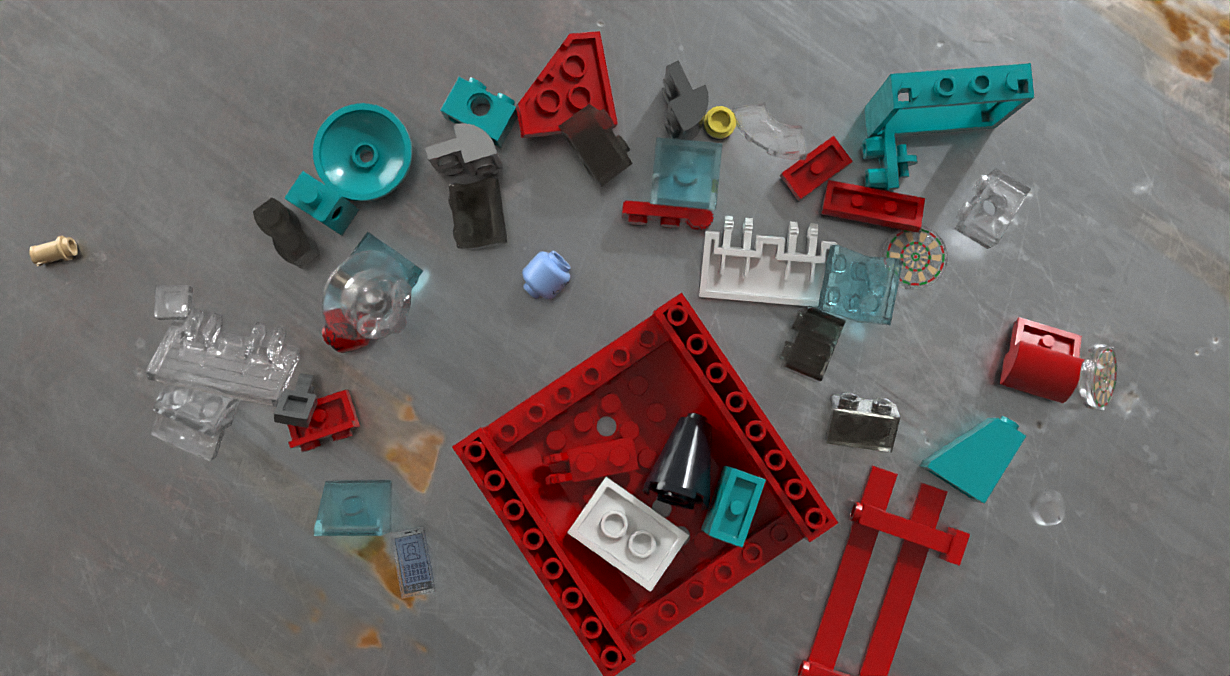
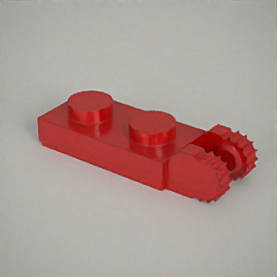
[621,200,714,230]
[541,436,639,485]

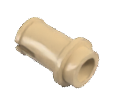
[29,235,78,266]

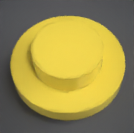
[704,106,736,139]

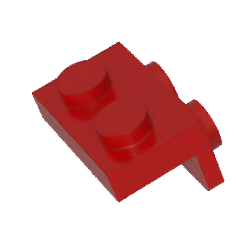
[287,389,360,452]

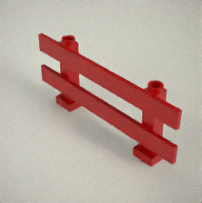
[797,465,970,676]

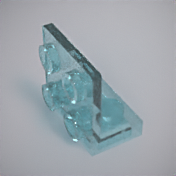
[818,245,903,326]

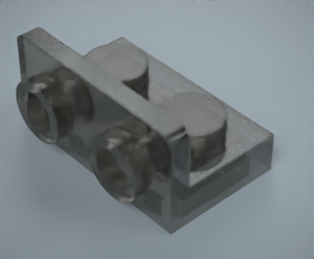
[825,393,901,453]

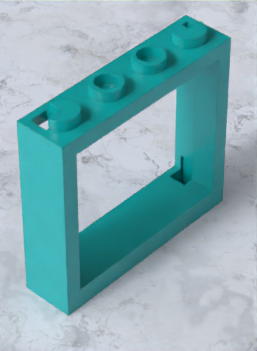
[865,63,1035,138]

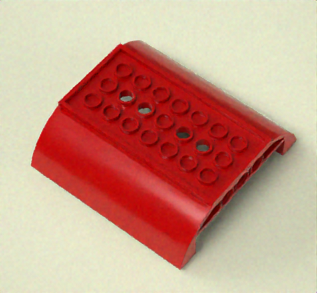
[452,292,839,676]

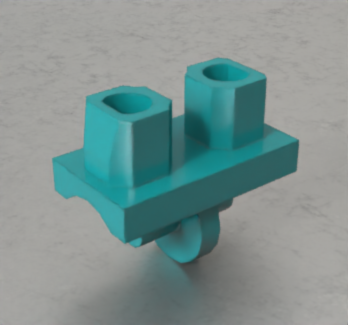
[862,129,918,192]

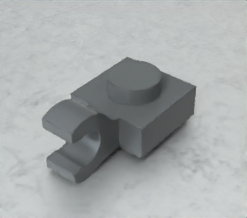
[274,373,317,428]

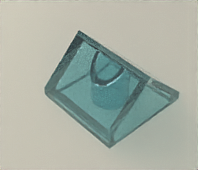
[313,480,392,536]

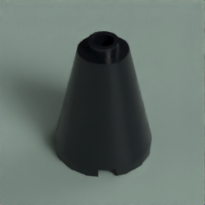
[642,413,712,510]

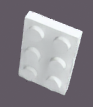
[567,477,689,592]

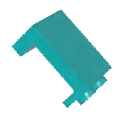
[701,466,766,548]

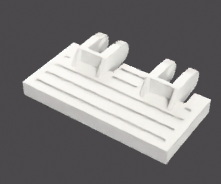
[699,216,837,308]

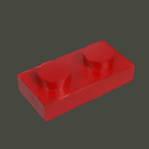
[780,136,853,201]

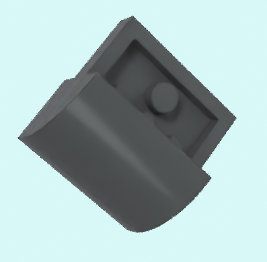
[661,60,709,147]

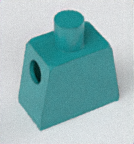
[284,171,360,236]

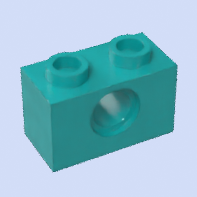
[440,77,518,148]

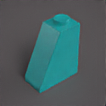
[919,416,1026,504]

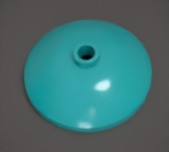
[313,103,412,202]

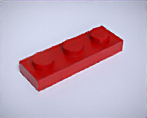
[821,180,925,233]

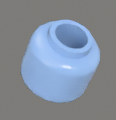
[522,251,571,299]

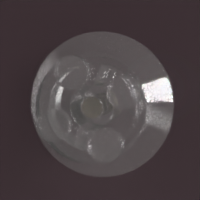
[322,250,412,340]

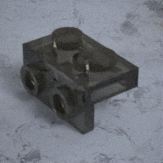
[448,178,508,250]

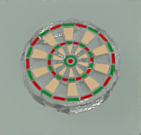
[881,226,948,290]
[1079,344,1117,411]

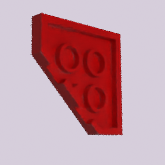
[516,31,618,138]

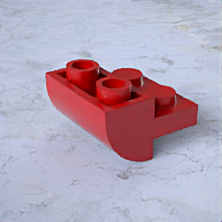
[1000,317,1085,403]

